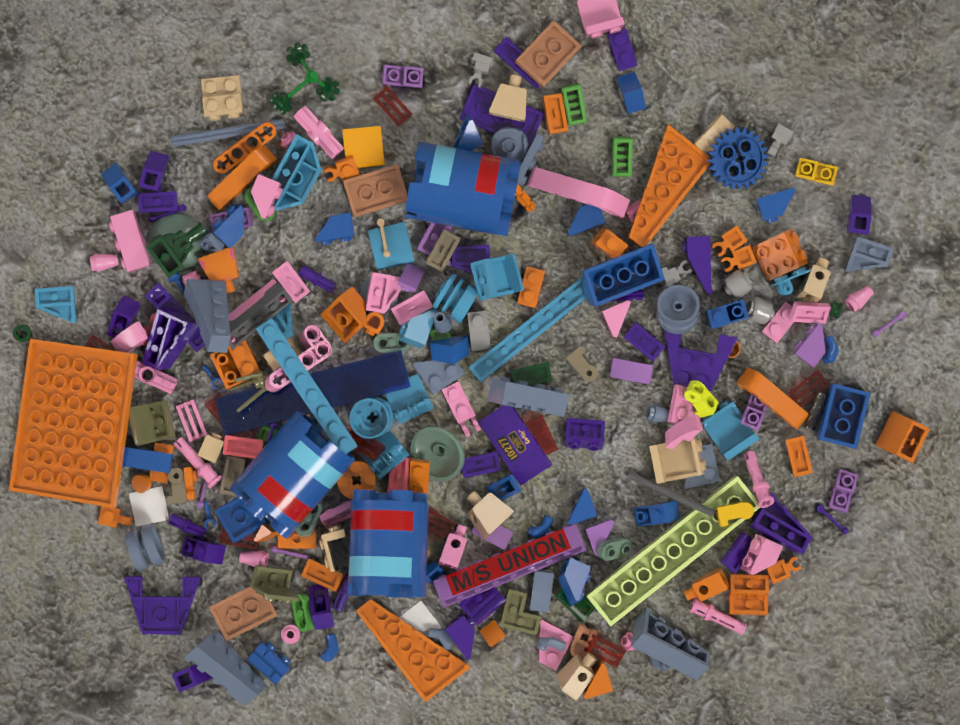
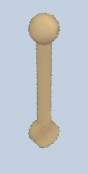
[377,219,391,257]

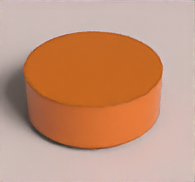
[132,473,151,493]

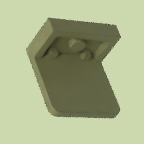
[129,400,176,446]
[250,564,300,604]

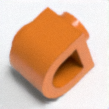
[364,312,385,336]

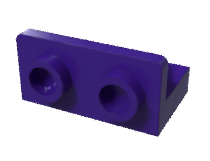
[564,418,605,451]

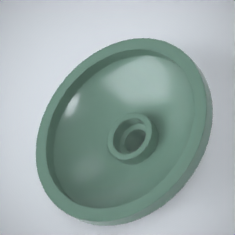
[148,214,205,271]
[410,426,465,481]

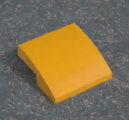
[342,126,385,168]

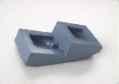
[530,570,554,613]

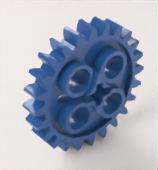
[707,127,769,190]

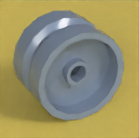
[657,285,700,334]
[125,523,165,572]

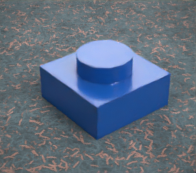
[426,561,446,586]

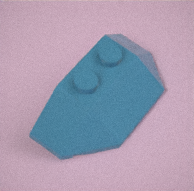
[272,134,322,211]

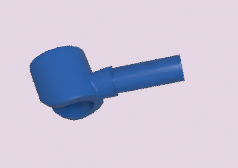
[168,272,185,296]
[202,365,223,389]
[204,502,217,529]

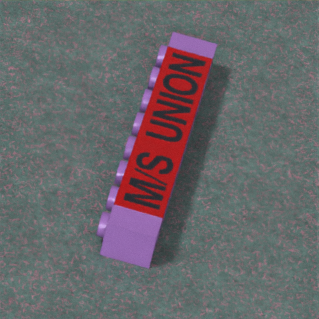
[433,524,586,608]

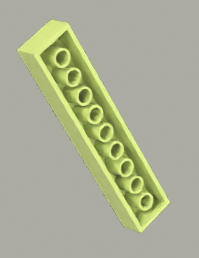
[586,475,760,626]

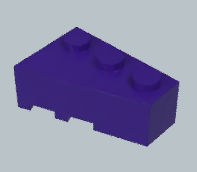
[142,308,198,370]
[749,492,812,555]

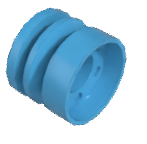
[432,273,478,324]
[349,396,395,439]

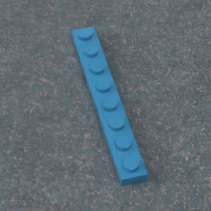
[469,277,586,382]
[255,318,357,454]

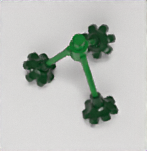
[269,43,340,115]

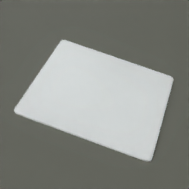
[129,486,169,526]
[399,601,441,637]

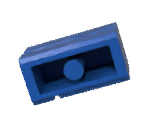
[247,641,292,685]

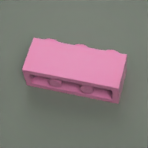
[109,210,152,273]

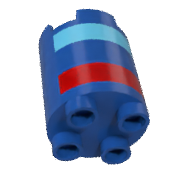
[405,141,521,236]
[229,410,355,539]
[348,490,429,598]

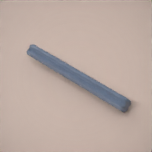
[171,119,285,146]

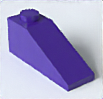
[682,236,712,295]

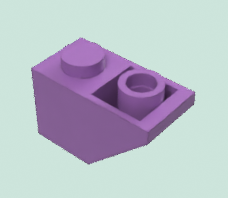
[793,323,826,368]

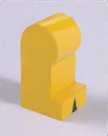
[716,502,754,527]

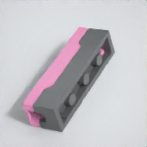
[229,279,292,350]

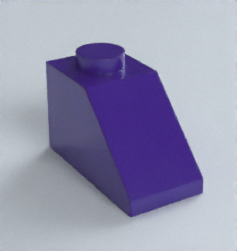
[107,296,141,338]
[308,584,335,630]
[445,614,476,660]

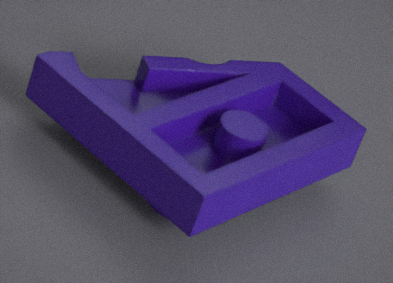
[452,245,490,275]

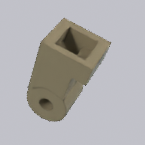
[565,345,598,382]
[167,467,189,504]

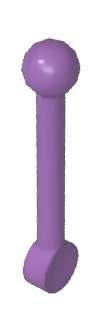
[872,311,907,337]
[196,480,207,508]
[271,546,310,560]

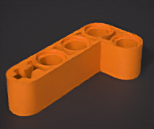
[207,145,278,211]
[736,367,809,430]

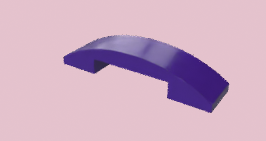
[145,283,205,352]

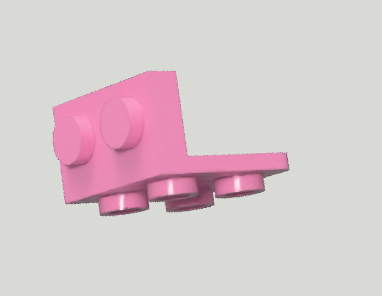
[577,0,625,39]

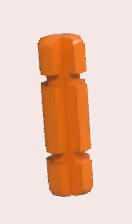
[515,184,536,212]

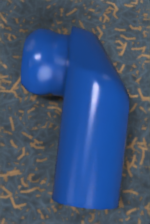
[822,335,839,364]
[528,515,553,539]
[321,633,339,662]

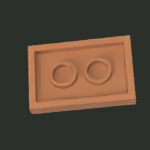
[515,20,582,88]
[343,164,408,218]
[209,586,278,641]

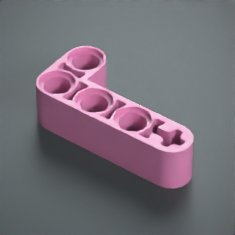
[265,325,332,392]

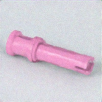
[173,437,222,489]
[743,451,774,508]
[689,598,747,635]

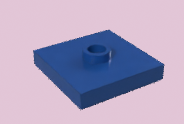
[214,497,267,544]

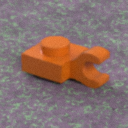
[98,506,133,528]

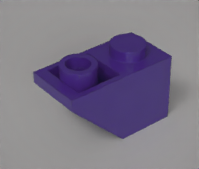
[139,151,170,192]
[846,195,872,235]
[181,536,226,564]
[172,664,213,692]

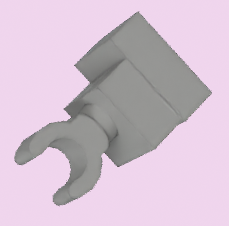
[469,52,493,88]
[767,123,794,156]
[661,260,692,288]

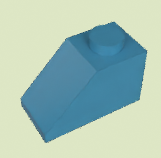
[399,309,437,349]

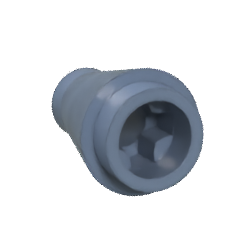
[433,312,452,333]
[646,404,669,422]

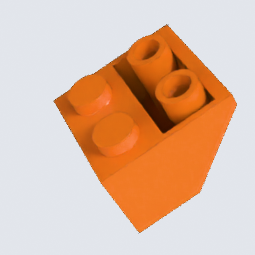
[210,339,263,390]
[875,411,930,463]

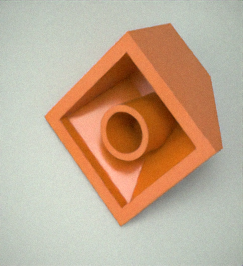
[320,286,366,343]

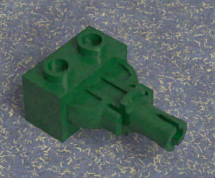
[144,223,207,278]

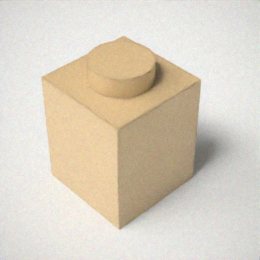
[198,432,224,463]

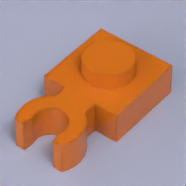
[324,155,360,182]
[711,226,747,257]
[720,245,757,272]
[183,466,198,500]
[766,556,802,584]

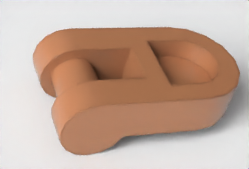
[570,622,598,659]

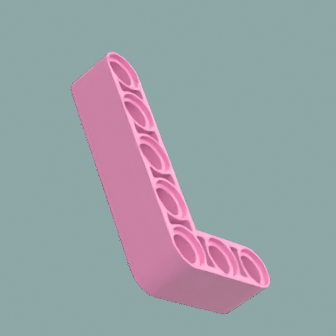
[527,167,630,218]

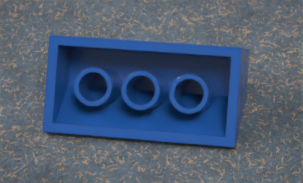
[582,243,665,307]

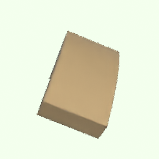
[694,114,735,156]

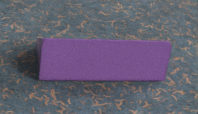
[471,525,514,550]

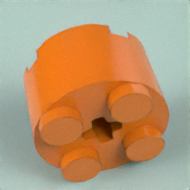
[337,460,377,499]

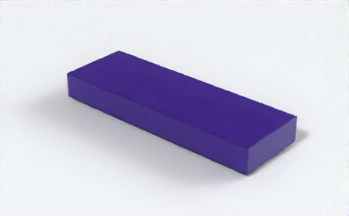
[493,37,540,89]

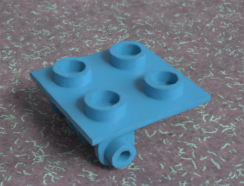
[771,267,812,296]
[383,374,434,424]
[359,430,410,479]

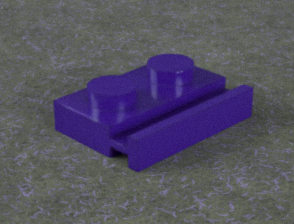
[459,587,506,626]

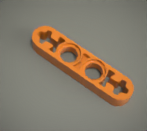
[213,121,277,173]

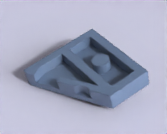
[845,236,894,272]
[413,361,465,395]
[683,443,720,489]

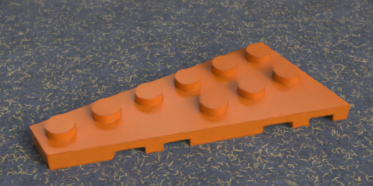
[628,124,711,248]
[356,599,471,702]

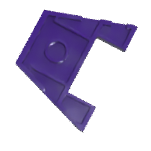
[664,330,738,391]
[125,576,200,635]

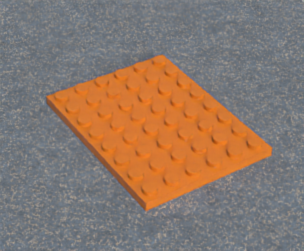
[9,339,138,508]

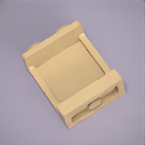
[649,436,707,484]

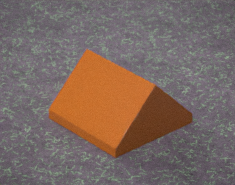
[582,658,613,699]

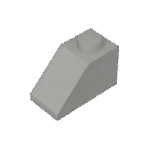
[467,311,491,351]

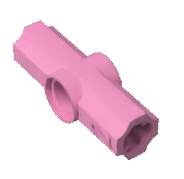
[293,106,344,160]
[135,361,178,394]

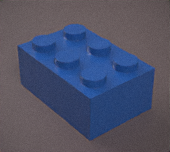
[816,383,871,449]

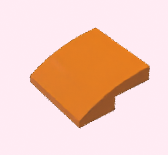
[729,574,769,616]

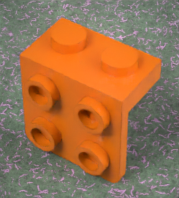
[753,228,808,281]

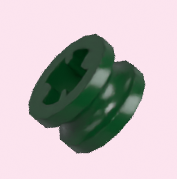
[828,300,843,319]
[13,325,32,342]

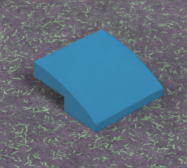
[368,222,415,271]

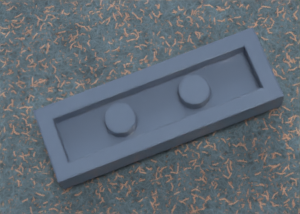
[517,133,545,187]

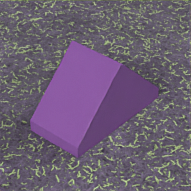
[585,519,615,556]

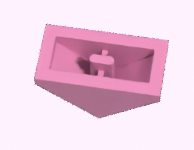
[602,300,631,338]

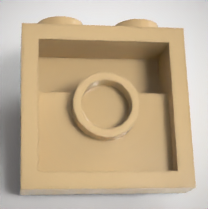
[201,75,244,121]

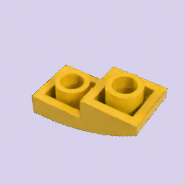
[795,158,838,186]

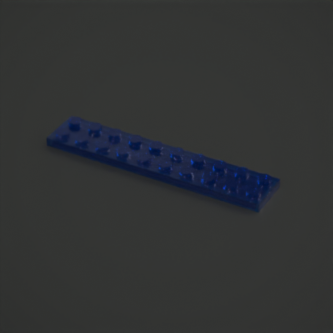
[215,350,411,436]

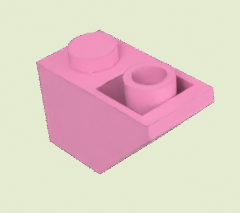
[251,174,283,220]
[740,534,783,575]

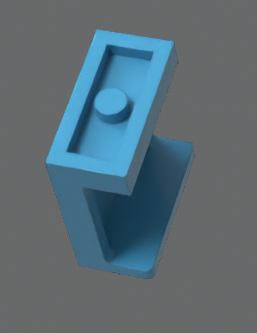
[470,253,524,301]
[701,400,759,461]

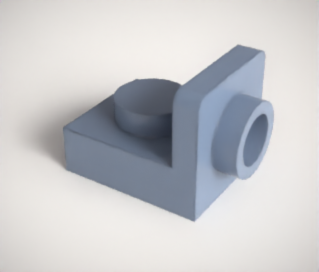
[195,227,225,254]

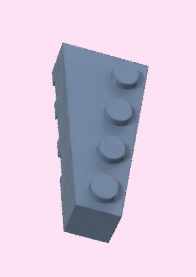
[184,279,231,353]
[487,376,569,417]
[631,607,710,680]
[184,629,267,707]

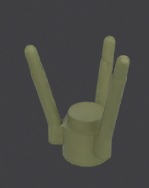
[229,370,269,412]

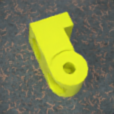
[684,380,719,418]

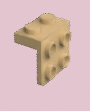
[319,524,348,572]

